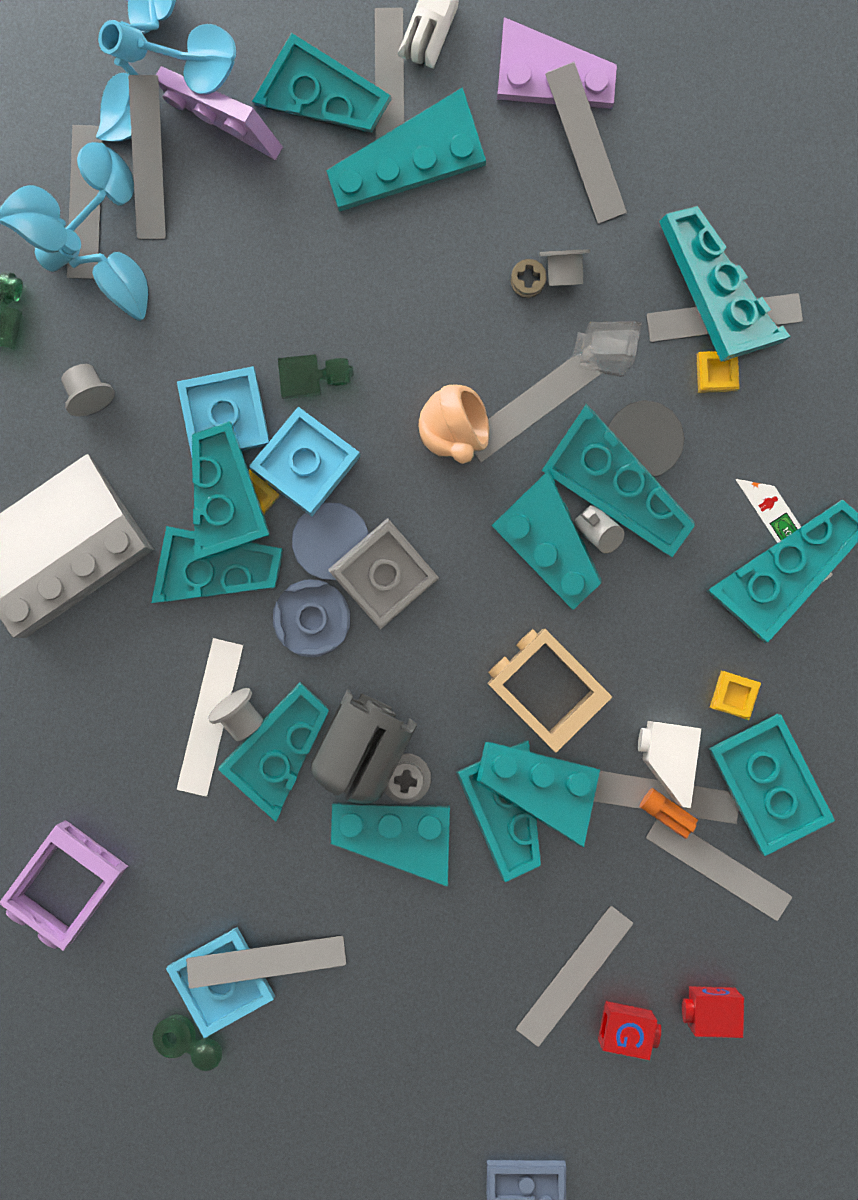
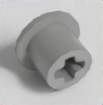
[539,249,590,286]
[61,364,115,416]
[208,688,263,741]
[385,753,431,804]

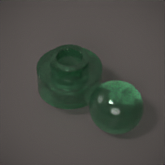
[153,1015,222,1071]

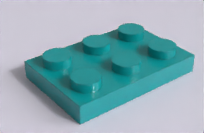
[708,714,835,856]

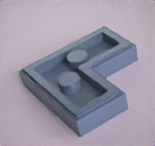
[487,1160,566,1200]

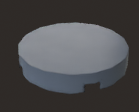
[292,503,369,580]
[273,580,351,657]

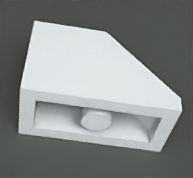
[638,721,701,808]

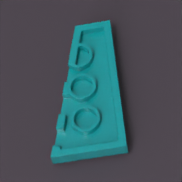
[326,87,486,212]
[541,403,695,557]
[706,500,858,643]

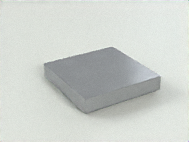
[328,518,439,629]

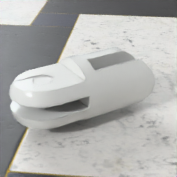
[398,0,459,69]

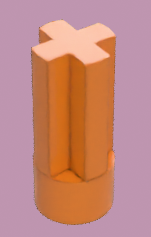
[639,788,698,839]

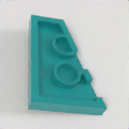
[252,33,392,133]
[491,470,602,610]
[151,526,284,603]
[218,682,329,822]
[477,742,600,847]
[331,802,450,887]

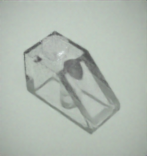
[573,321,642,377]

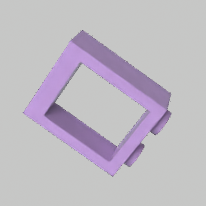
[0,820,128,950]

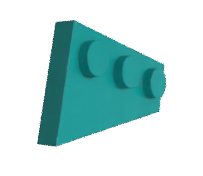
[192,421,270,561]
[456,740,541,882]

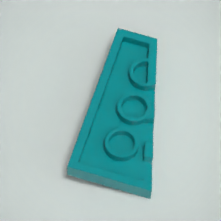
[659,206,791,362]

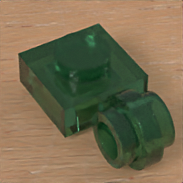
[0,271,23,350]
[278,354,354,399]

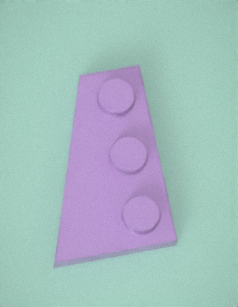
[497,17,617,109]
[156,66,283,160]

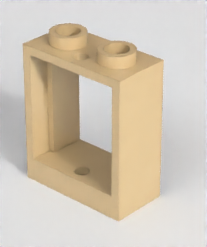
[487,629,612,753]

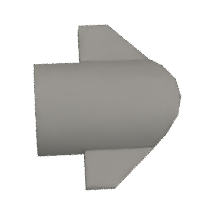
[573,505,624,553]

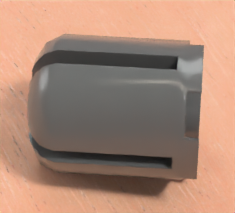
[311,689,417,804]

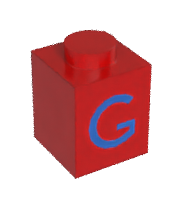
[682,986,744,1038]
[598,1001,661,1060]

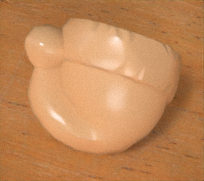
[418,385,489,464]

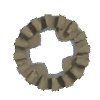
[510,259,547,298]

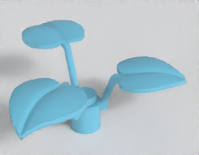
[96,0,236,142]
[0,142,148,321]

